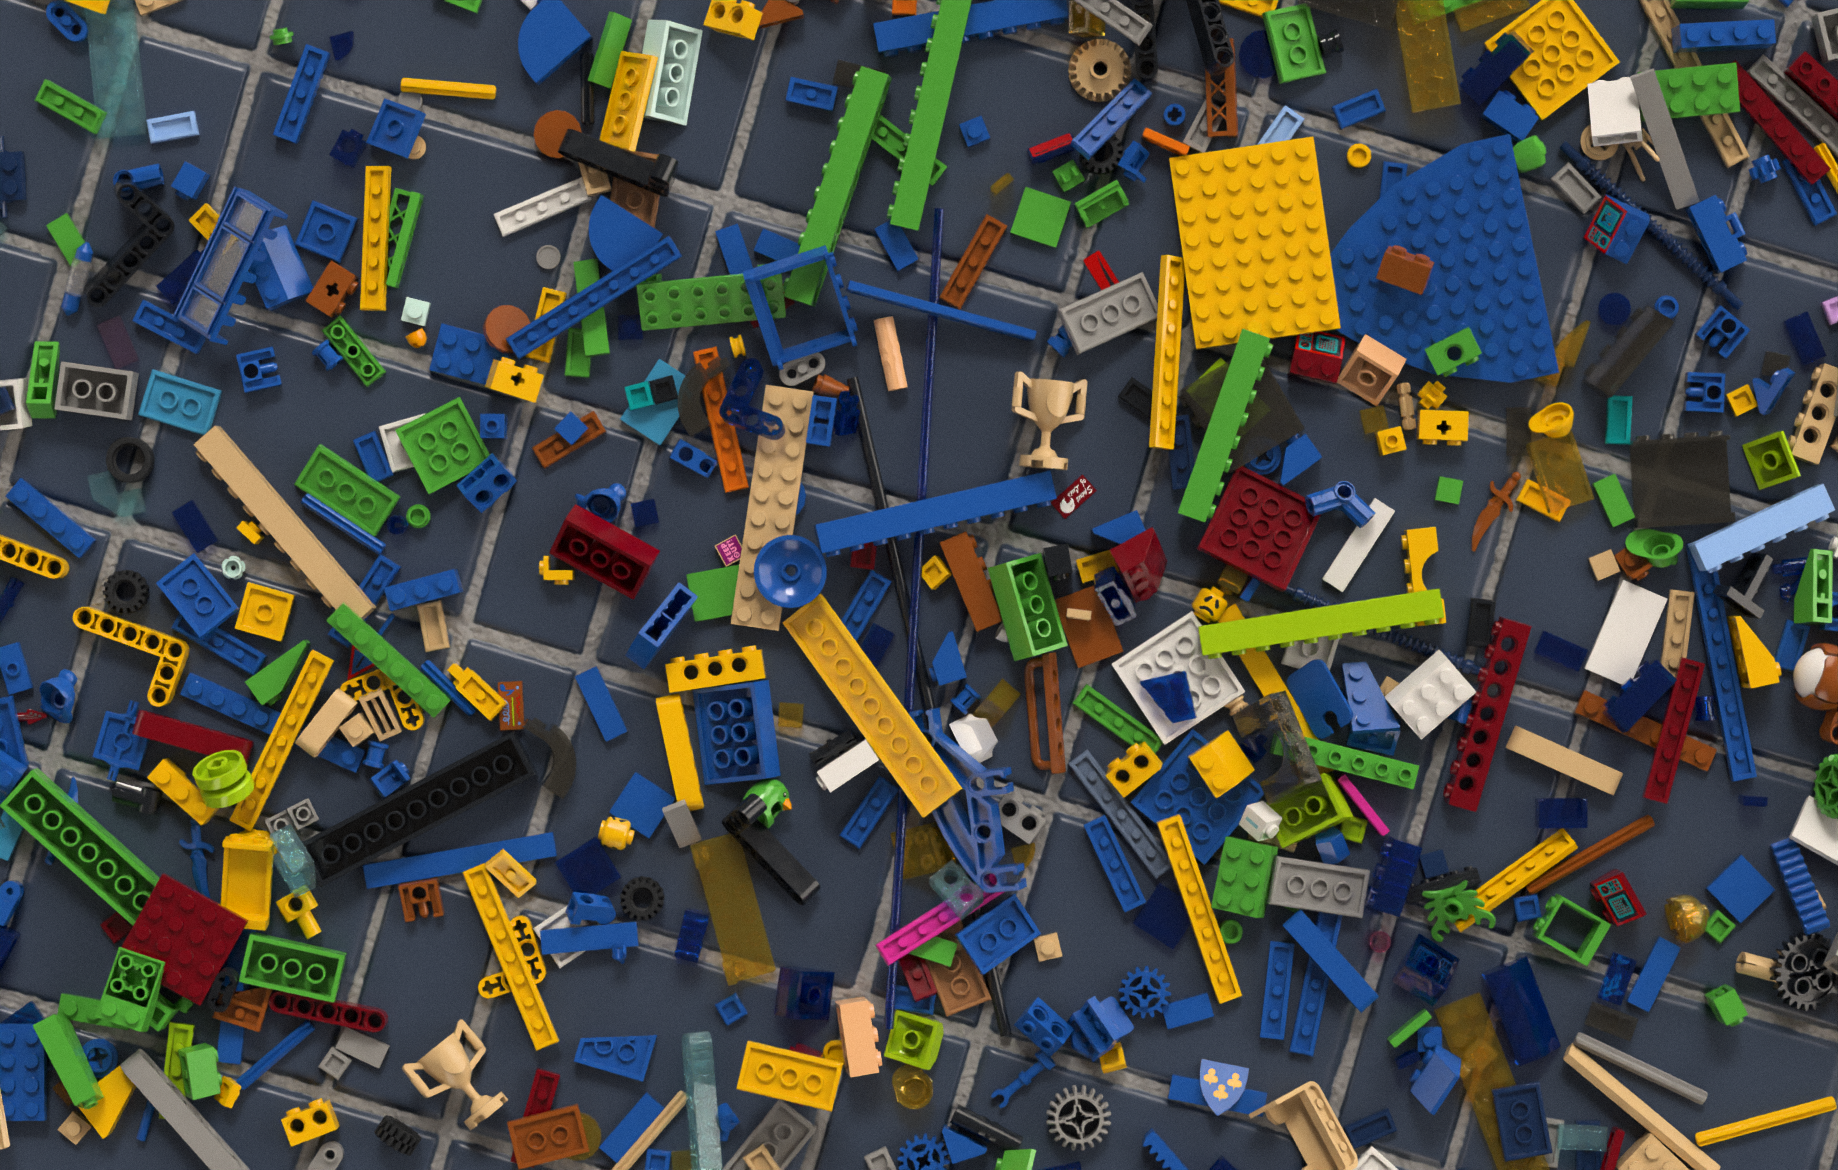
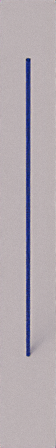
[884,208,944,1029]

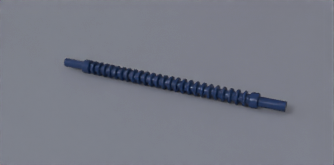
[1559,141,1744,310]
[1270,585,1481,676]

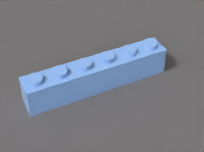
[1688,484,1835,573]

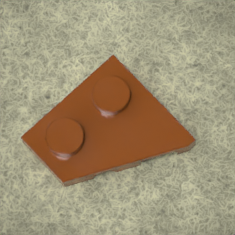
[213,987,274,1032]

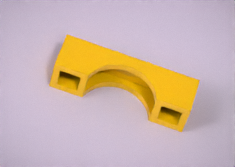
[1401,527,1446,626]

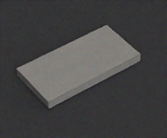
[1057,272,1158,355]
[1267,856,1370,918]
[722,1099,817,1170]

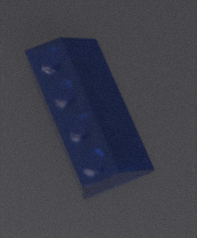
[1481,956,1561,1066]

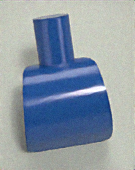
[714,1103,740,1141]

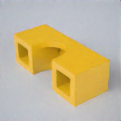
[147,758,220,825]

